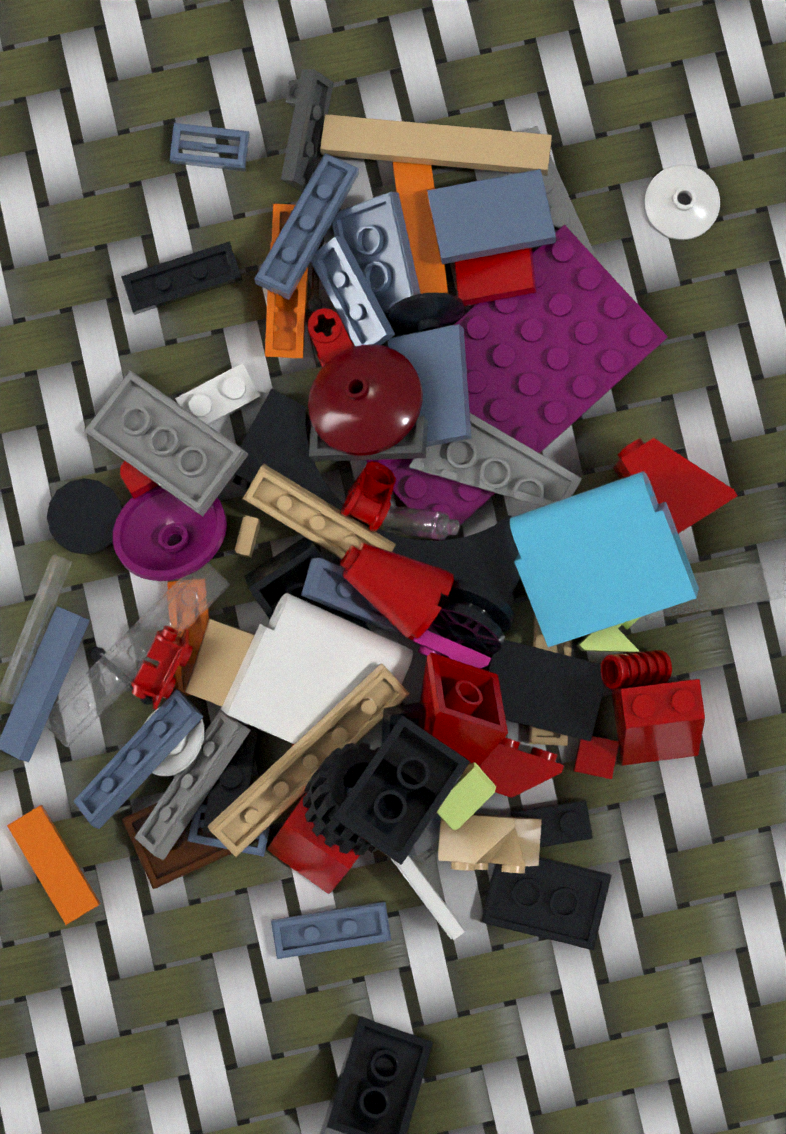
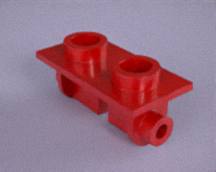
[131,626,193,710]

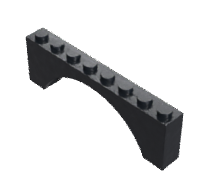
[232,389,520,603]

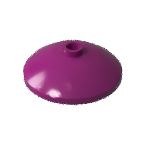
[113,485,227,581]

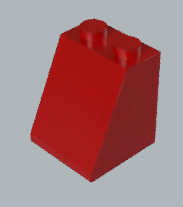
[613,438,738,534]
[420,652,508,766]
[611,679,705,766]
[267,793,360,894]

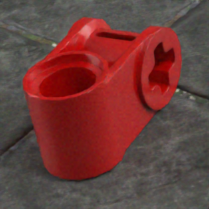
[308,308,355,367]
[340,461,396,532]

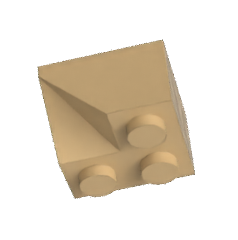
[438,813,542,873]

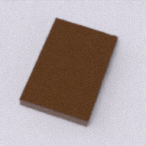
[122,793,259,889]

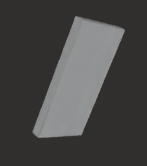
[85,371,249,517]

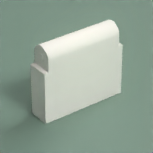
[221,593,413,750]

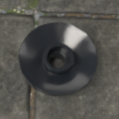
[388,292,465,332]

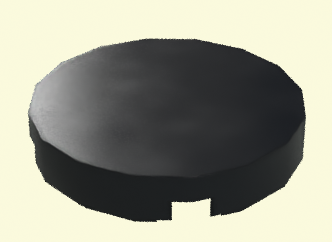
[47,478,123,555]

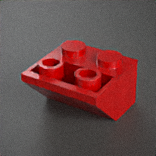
[479,737,564,798]

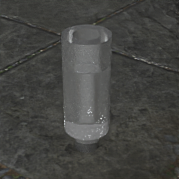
[383,506,459,540]

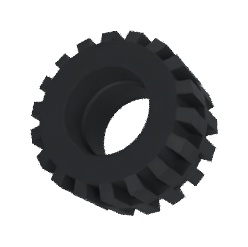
[303,743,380,855]

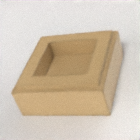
[235,515,261,559]

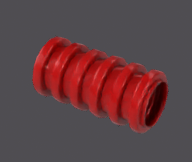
[600,650,672,689]

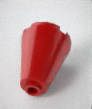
[340,542,454,641]

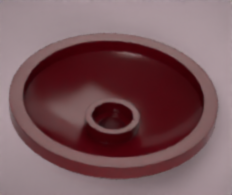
[308,344,423,456]

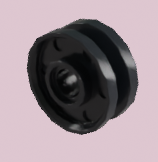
[430,580,515,654]

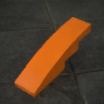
[392,161,448,294]
[265,204,309,358]

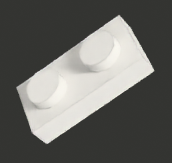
[175,363,261,426]

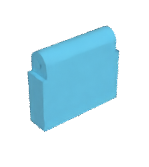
[510,471,699,647]

